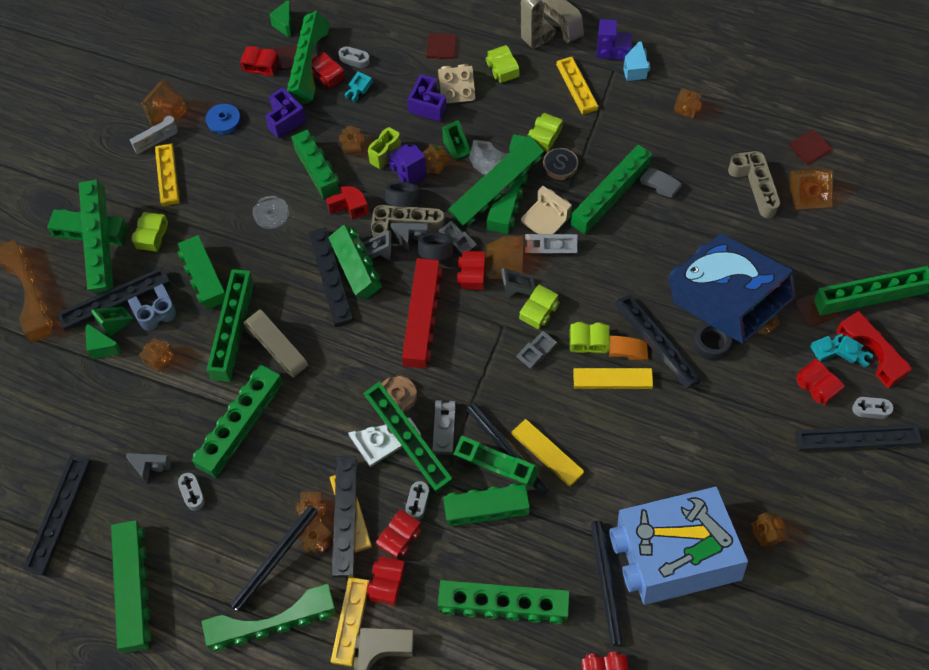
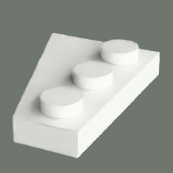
[349,418,421,467]

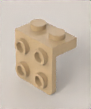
[438,64,475,104]
[521,186,572,234]

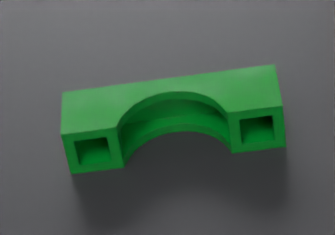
[454,435,540,488]

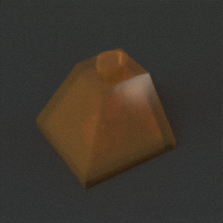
[141,79,187,126]
[790,169,833,210]
[485,236,523,279]

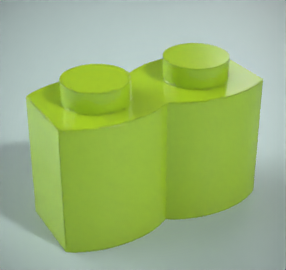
[486,45,519,83]
[528,113,563,152]
[368,127,401,169]
[132,212,168,252]
[519,284,560,329]
[570,322,610,353]

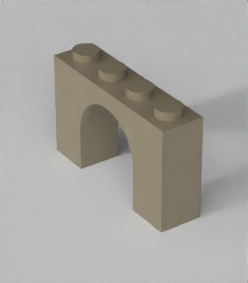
[354,628,414,670]

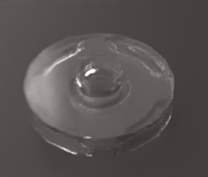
[253,196,289,229]

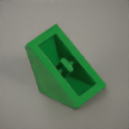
[269,1,292,37]
[442,120,471,160]
[91,306,133,337]
[85,324,122,359]

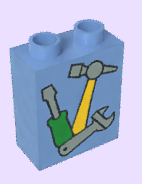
[610,487,748,605]

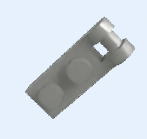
[130,116,178,155]
[525,234,577,253]
[433,400,455,455]

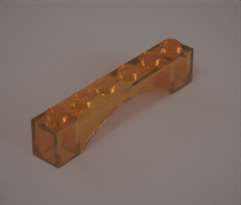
[0,239,53,343]

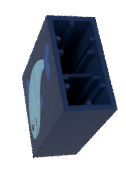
[669,233,795,344]

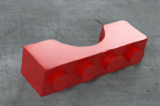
[836,311,912,389]

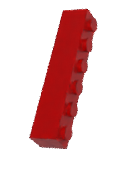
[402,258,443,369]

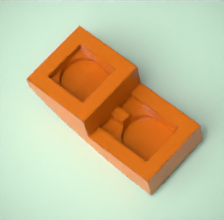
[609,336,648,361]

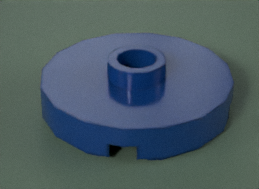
[206,104,241,135]

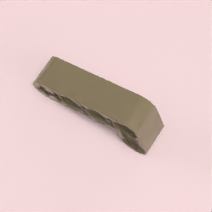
[521,0,556,49]
[541,0,584,43]
[728,151,780,219]
[371,205,445,237]
[244,310,308,378]

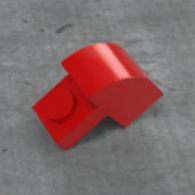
[326,186,369,220]

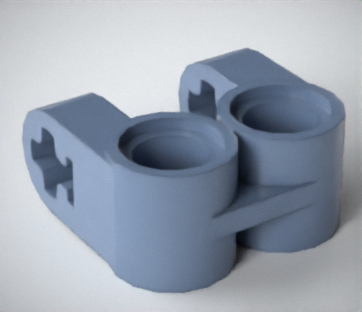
[128,284,176,330]

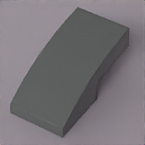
[640,167,682,198]
[437,220,477,256]
[516,331,558,369]

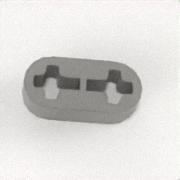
[339,47,370,68]
[852,397,893,419]
[178,473,205,511]
[406,481,429,520]

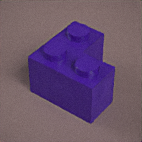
[597,19,632,60]
[407,74,447,122]
[265,87,306,139]
[388,144,427,184]

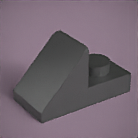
[391,223,428,251]
[363,230,391,260]
[502,268,535,298]
[126,453,171,483]

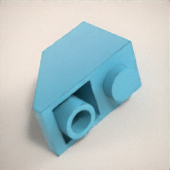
[623,42,650,81]

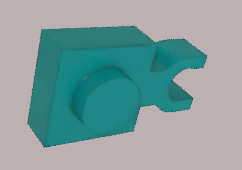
[345,71,373,102]
[810,334,843,362]
[836,335,873,367]

